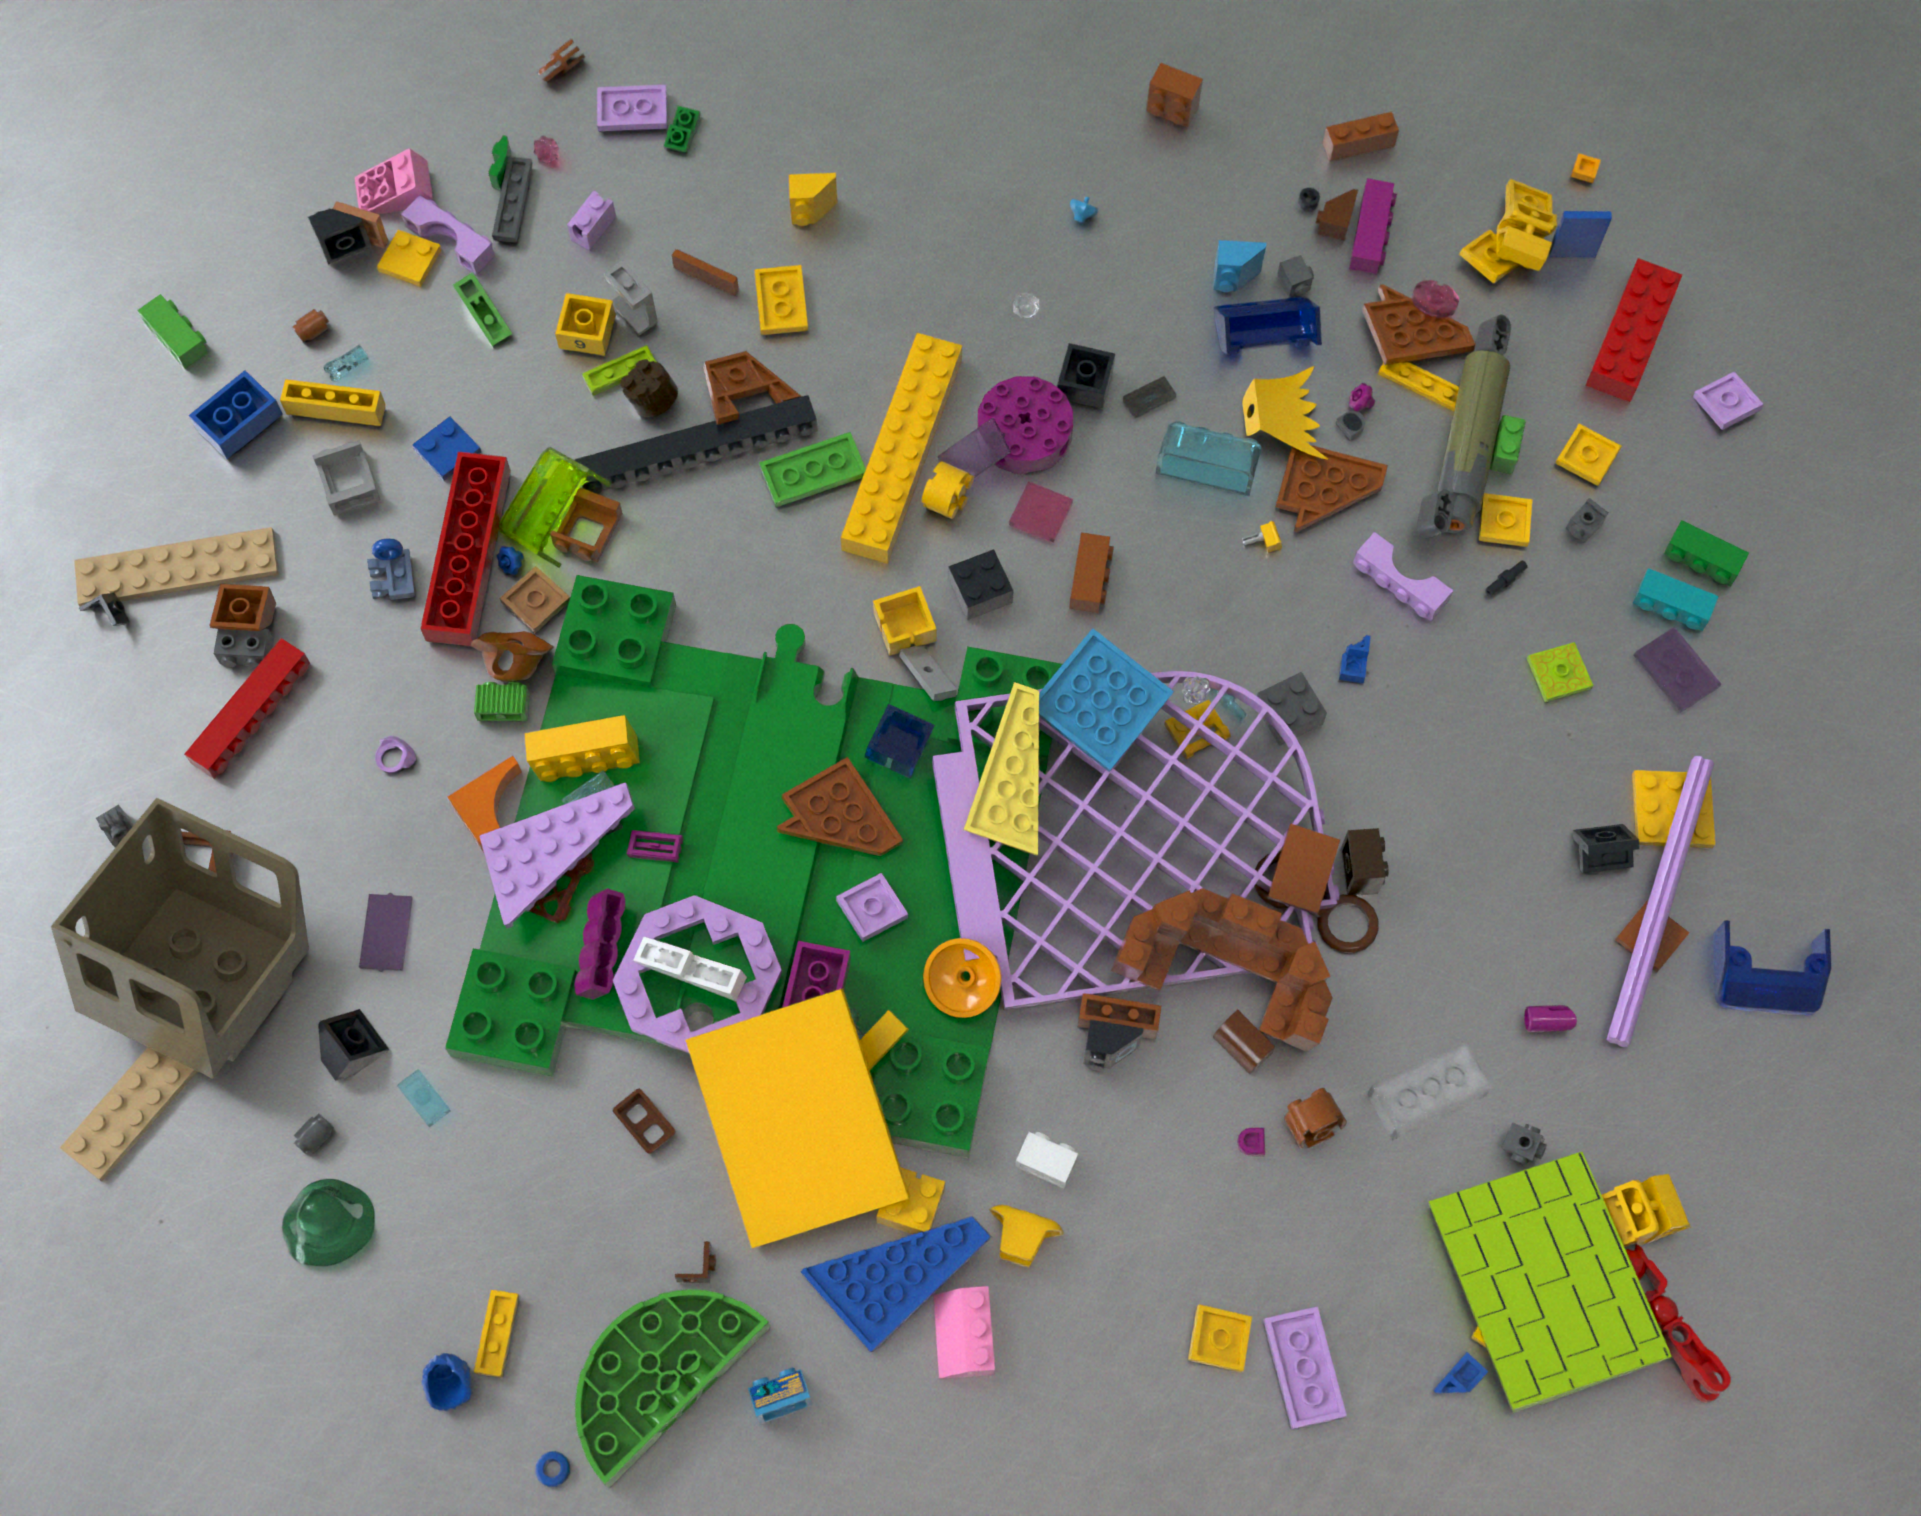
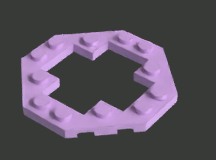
[613,895,782,1054]

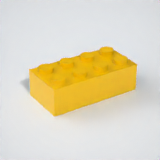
[524,715,640,782]

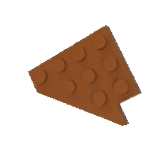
[1275,445,1388,532]
[777,757,903,856]

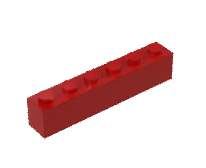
[184,638,310,779]

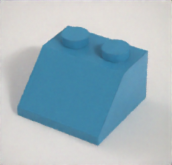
[1213,240,1266,292]

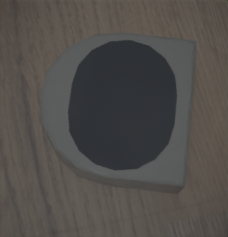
[1336,411,1365,440]

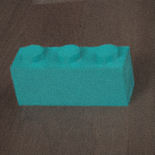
[1633,568,1719,631]

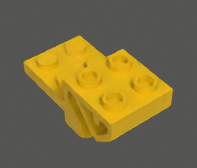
[1496,179,1557,271]
[1601,1174,1691,1247]

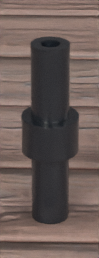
[1485,560,1528,596]

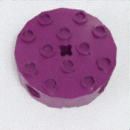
[977,376,1073,474]

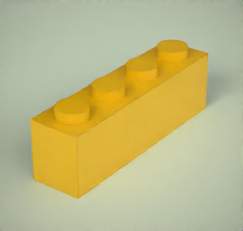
[280,379,386,426]

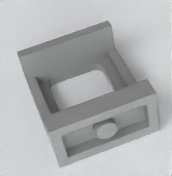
[604,261,658,336]
[312,440,380,515]

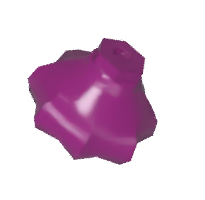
[1349,383,1375,412]

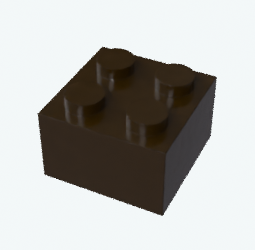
[1341,828,1389,896]

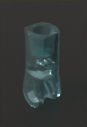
[323,345,369,382]

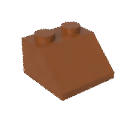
[209,584,276,631]

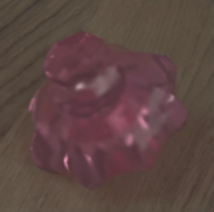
[533,135,559,164]

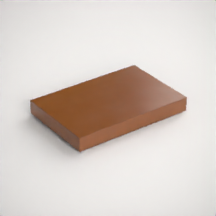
[1267,824,1340,915]

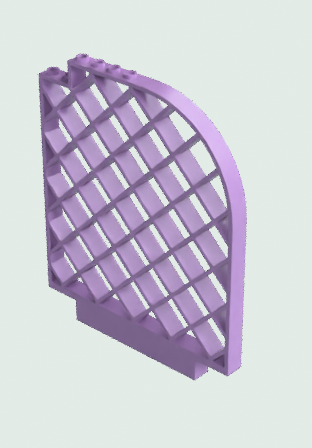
[932,671,1339,1010]

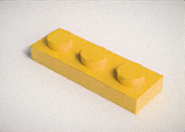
[474,1290,520,1378]

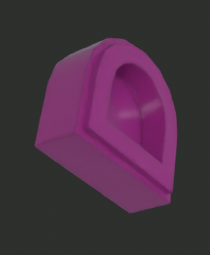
[1237,1128,1265,1156]

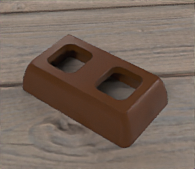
[613,1088,675,1154]

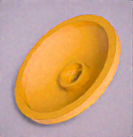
[923,938,1002,1018]

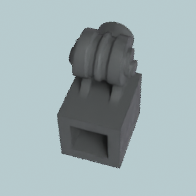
[96,804,133,848]

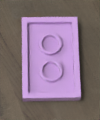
[597,85,667,131]

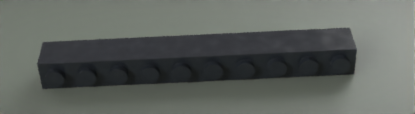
[574,395,818,494]

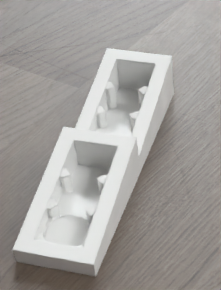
[633,937,747,1001]

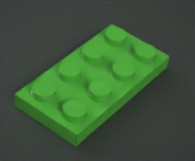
[759,432,866,507]

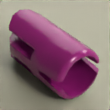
[1524,1005,1577,1032]

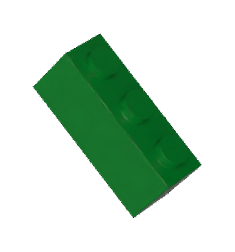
[1663,520,1749,587]

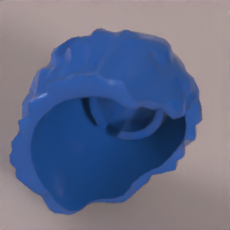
[421,1353,472,1411]

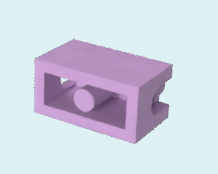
[567,191,616,250]

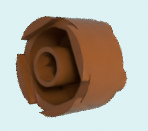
[1284,1088,1347,1148]

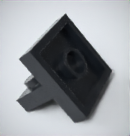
[1573,824,1640,873]

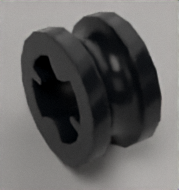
[1298,187,1320,212]

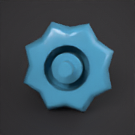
[1070,196,1098,223]

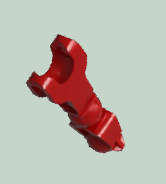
[1625,1244,1731,1403]

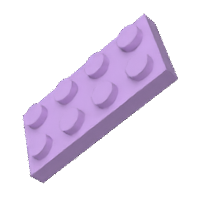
[1263,1307,1347,1430]

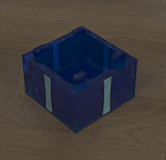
[864,704,935,779]

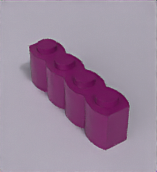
[575,888,625,1000]

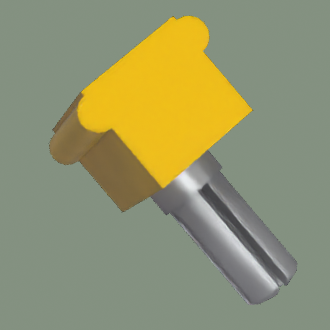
[1242,521,1282,553]

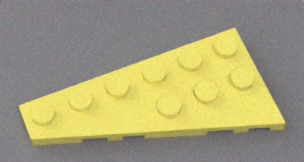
[964,682,1039,856]

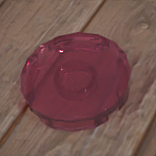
[1412,280,1459,318]

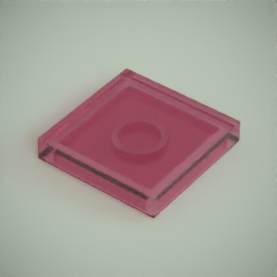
[1009,481,1073,543]

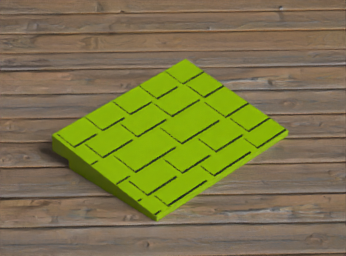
[1429,1151,1672,1413]

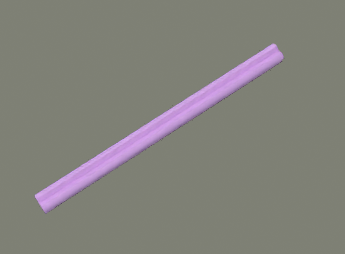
[1606,756,1714,1047]

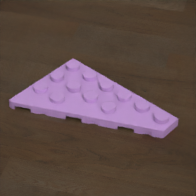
[480,782,635,929]

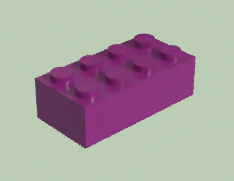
[783,941,851,1007]

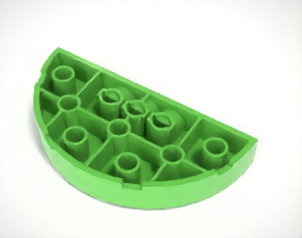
[575,1289,771,1488]

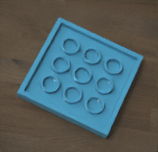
[1039,628,1174,772]

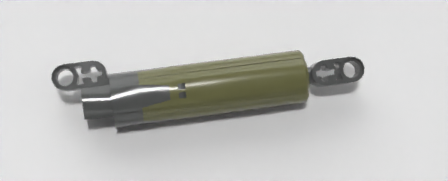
[1417,314,1511,539]

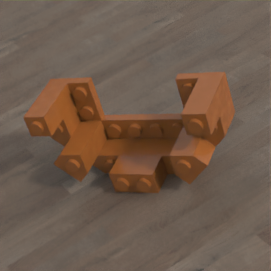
[1111,888,1333,1052]

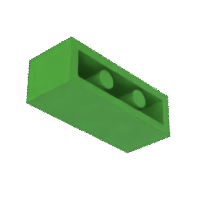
[137,294,208,369]

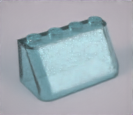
[1155,421,1262,496]

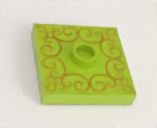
[1527,642,1593,703]

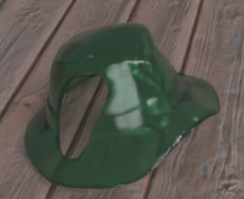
[282,1179,375,1266]

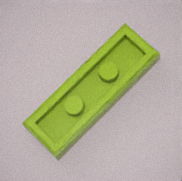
[582,345,656,396]

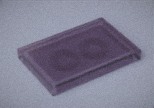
[1634,627,1721,713]

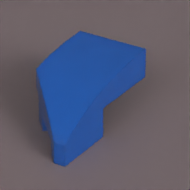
[1339,635,1371,684]
[1433,1352,1489,1393]

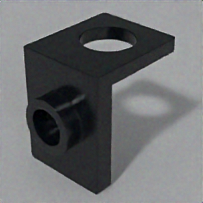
[79,592,130,627]

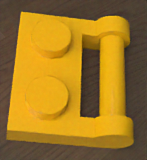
[1164,699,1231,760]

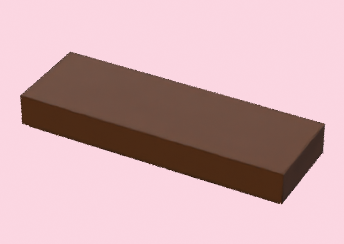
[671,249,739,296]

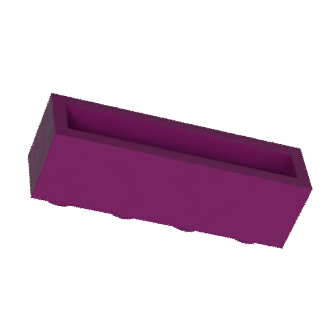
[1349,178,1397,274]

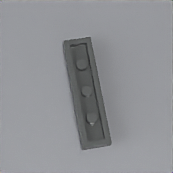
[492,157,533,243]

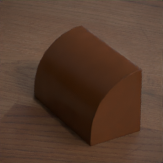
[1213,1009,1275,1074]

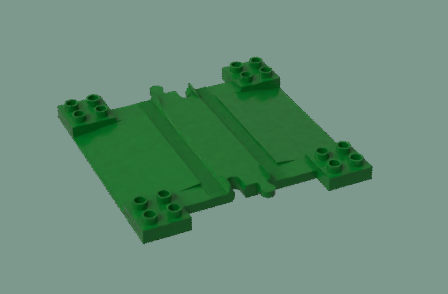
[445,575,1063,1158]

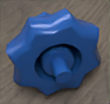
[496,546,524,575]

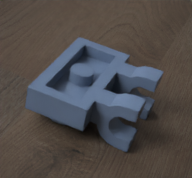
[367,549,415,600]

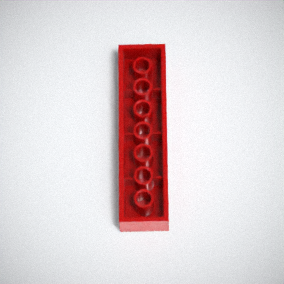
[420,452,511,646]

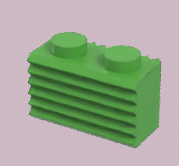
[1490,415,1526,475]
[474,682,530,721]

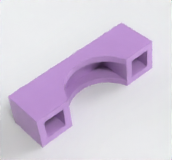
[401,195,495,275]
[1353,532,1453,621]

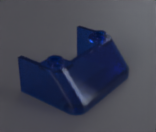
[1214,297,1322,355]
[1713,920,1831,1016]

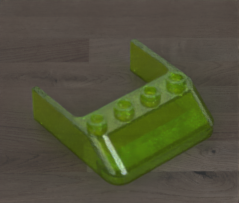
[499,447,611,568]

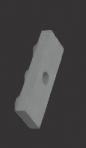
[899,645,957,701]

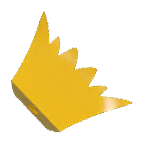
[1242,366,1328,459]

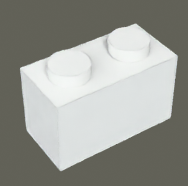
[1015,1132,1078,1189]

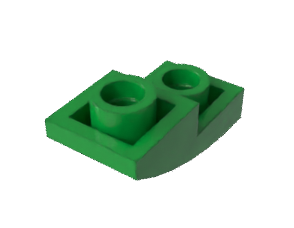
[664,106,701,153]
[488,135,511,190]

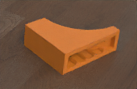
[447,755,522,852]

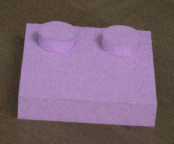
[1693,372,1763,430]
[836,873,908,942]

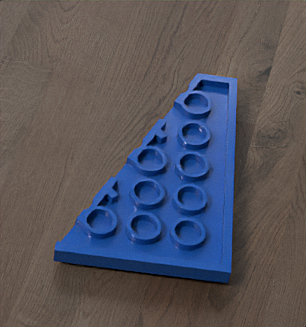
[801,1216,992,1352]

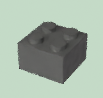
[1257,672,1327,746]

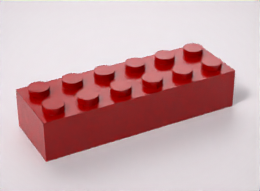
[1585,258,1683,402]

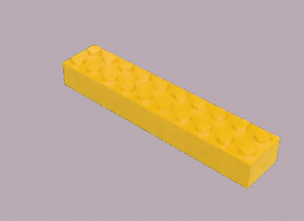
[840,333,962,564]

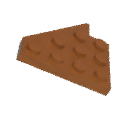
[1362,284,1475,365]

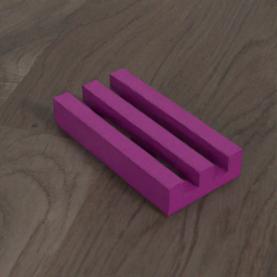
[627,830,684,863]

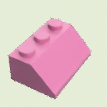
[933,1286,995,1379]

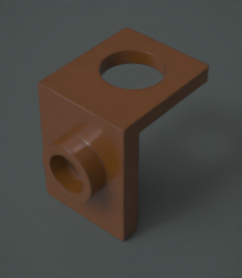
[675,1241,716,1283]

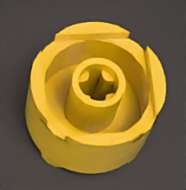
[922,461,974,519]

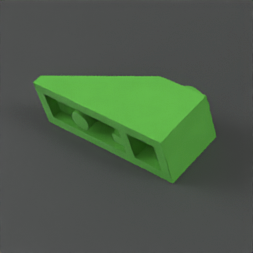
[453,272,512,347]

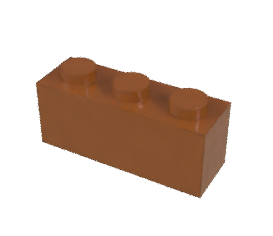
[1323,112,1399,162]
[1069,532,1114,613]
[1078,993,1162,1039]

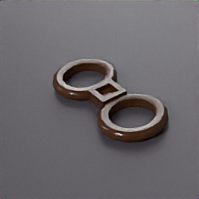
[1254,851,1379,953]

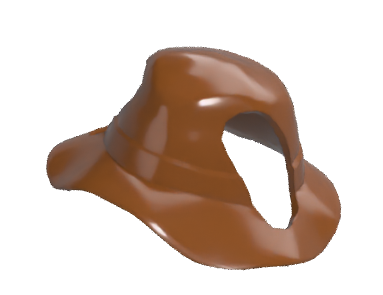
[471,631,554,682]

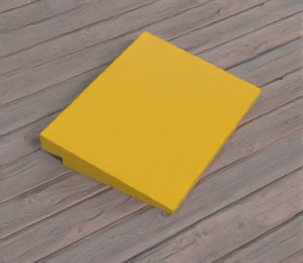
[686,988,910,1248]

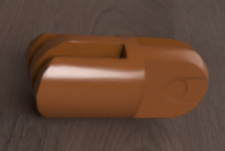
[538,39,585,82]

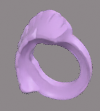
[375,736,416,773]

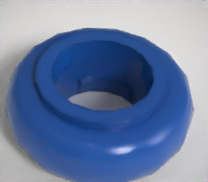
[372,538,403,560]
[535,1451,570,1487]

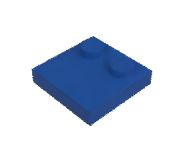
[412,416,482,481]

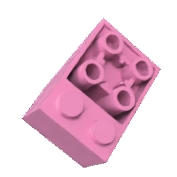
[354,148,433,214]

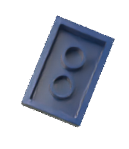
[188,370,283,459]

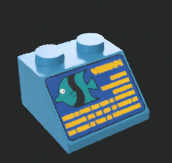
[748,1368,812,1424]

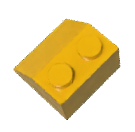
[789,173,838,226]

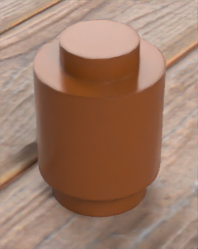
[292,309,329,343]

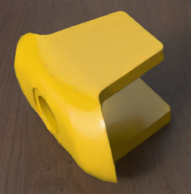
[989,1204,1064,1267]

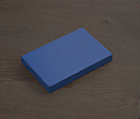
[1549,211,1612,258]

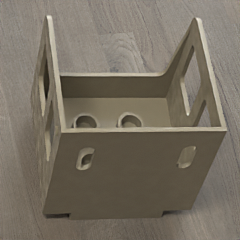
[51,798,309,1079]

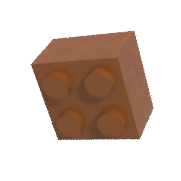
[1146,62,1203,127]

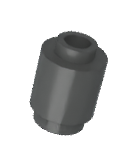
[294,1113,334,1154]

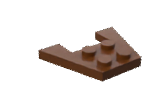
[703,351,801,425]

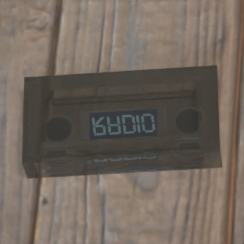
[1123,376,1177,418]

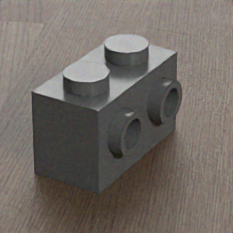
[213,629,274,668]

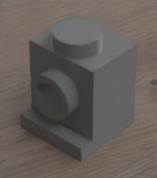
[1566,498,1609,542]

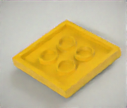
[1632,770,1716,848]

